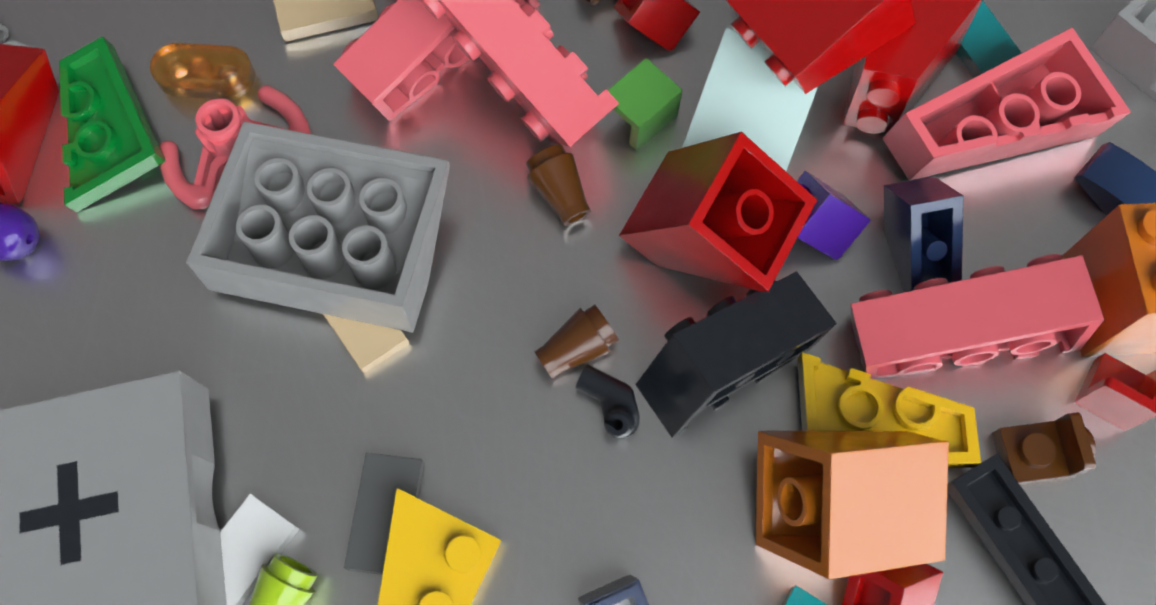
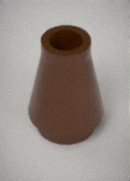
[526,144,591,226]
[534,304,619,379]

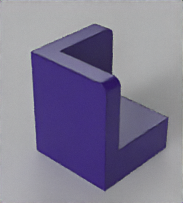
[797,171,871,260]

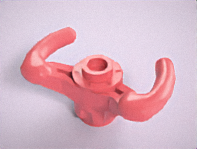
[159,85,311,210]

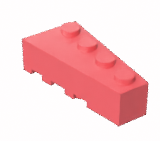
[333,0,540,121]
[420,0,619,147]
[882,27,1131,180]
[850,254,1104,379]

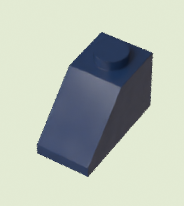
[884,176,964,292]

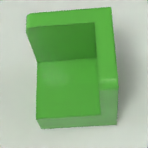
[608,58,683,151]

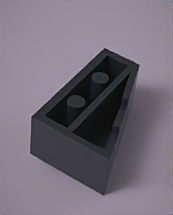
[635,271,837,438]

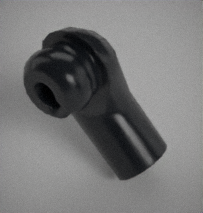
[575,364,640,438]

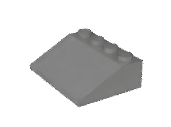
[186,121,450,333]

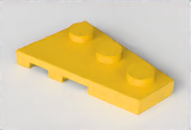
[797,352,981,468]
[377,488,502,605]

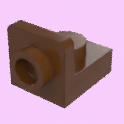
[992,412,1096,486]

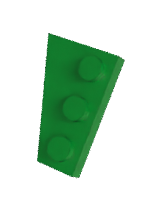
[59,36,166,212]

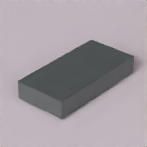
[344,452,424,575]

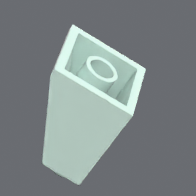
[682,27,818,171]

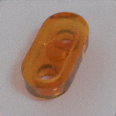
[150,43,256,100]

